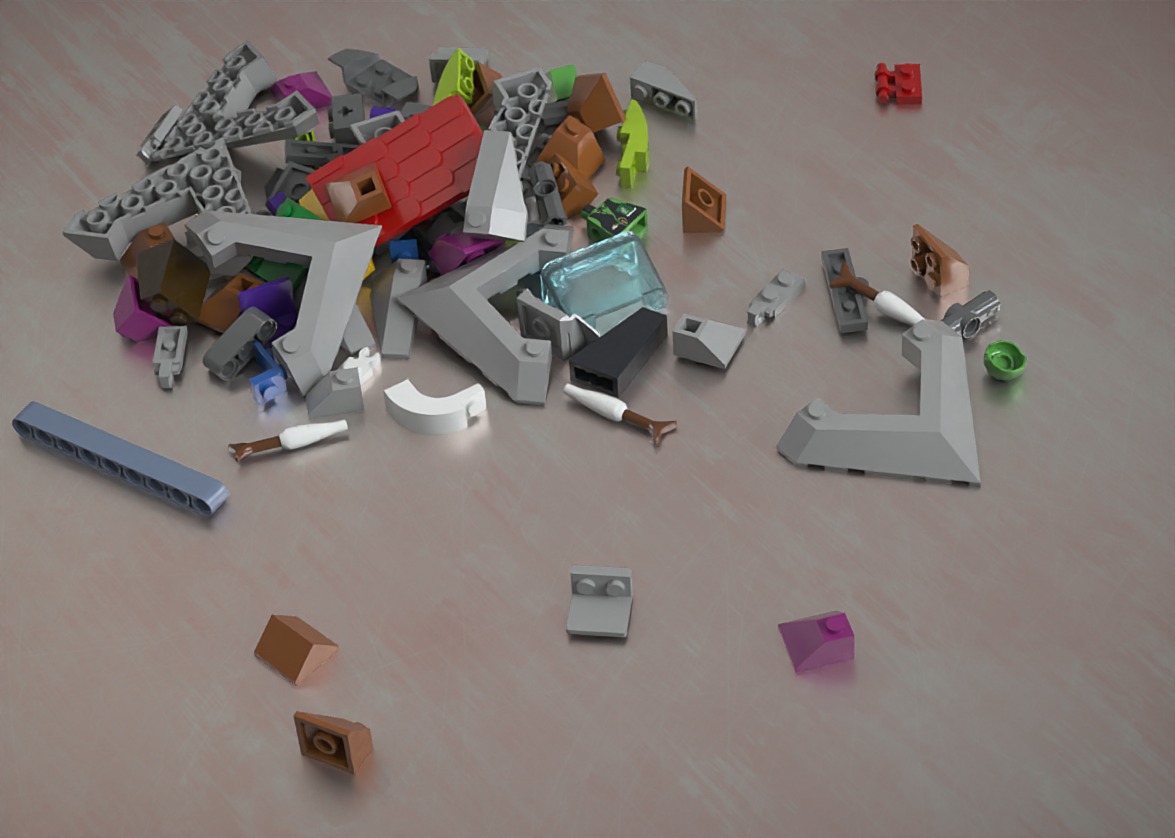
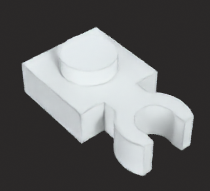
[337,347,381,386]

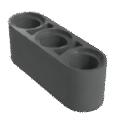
[203,306,277,381]

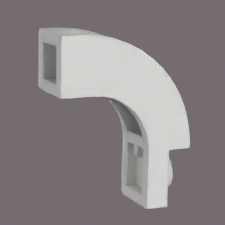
[383,379,487,434]

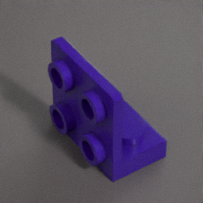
[237,277,298,349]

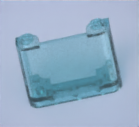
[540,231,669,329]

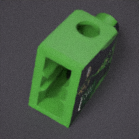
[581,198,648,257]

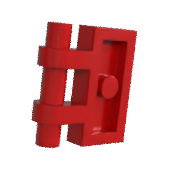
[874,63,922,105]

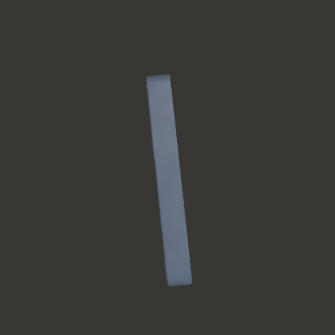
[12,401,229,517]

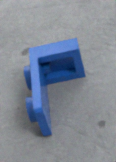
[390,234,420,263]
[249,342,288,405]

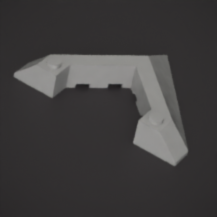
[152,40,319,161]
[350,67,551,179]
[62,137,253,277]
[184,210,382,398]
[396,224,574,406]
[776,319,981,487]

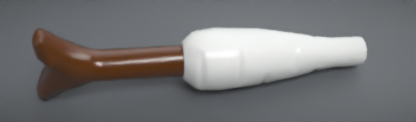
[829,262,925,326]
[564,383,677,445]
[228,420,348,462]

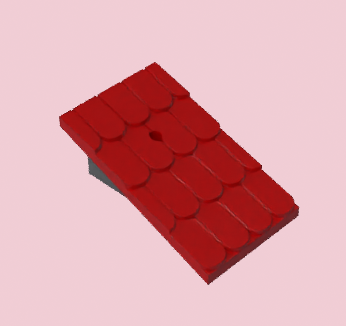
[306,94,484,255]

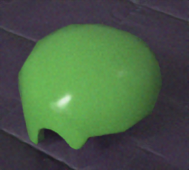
[983,340,1027,381]

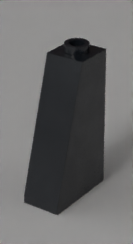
[569,307,668,398]

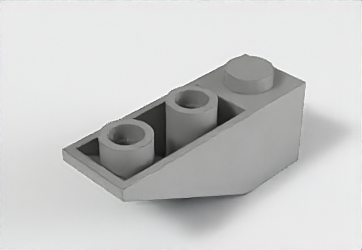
[630,60,697,121]

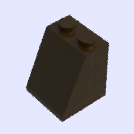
[136,239,211,326]

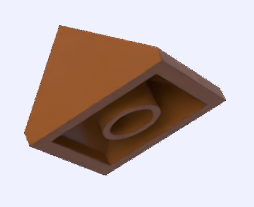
[682,166,726,233]
[254,615,339,685]

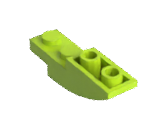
[433,48,475,106]
[616,100,649,188]

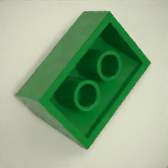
[246,197,323,293]

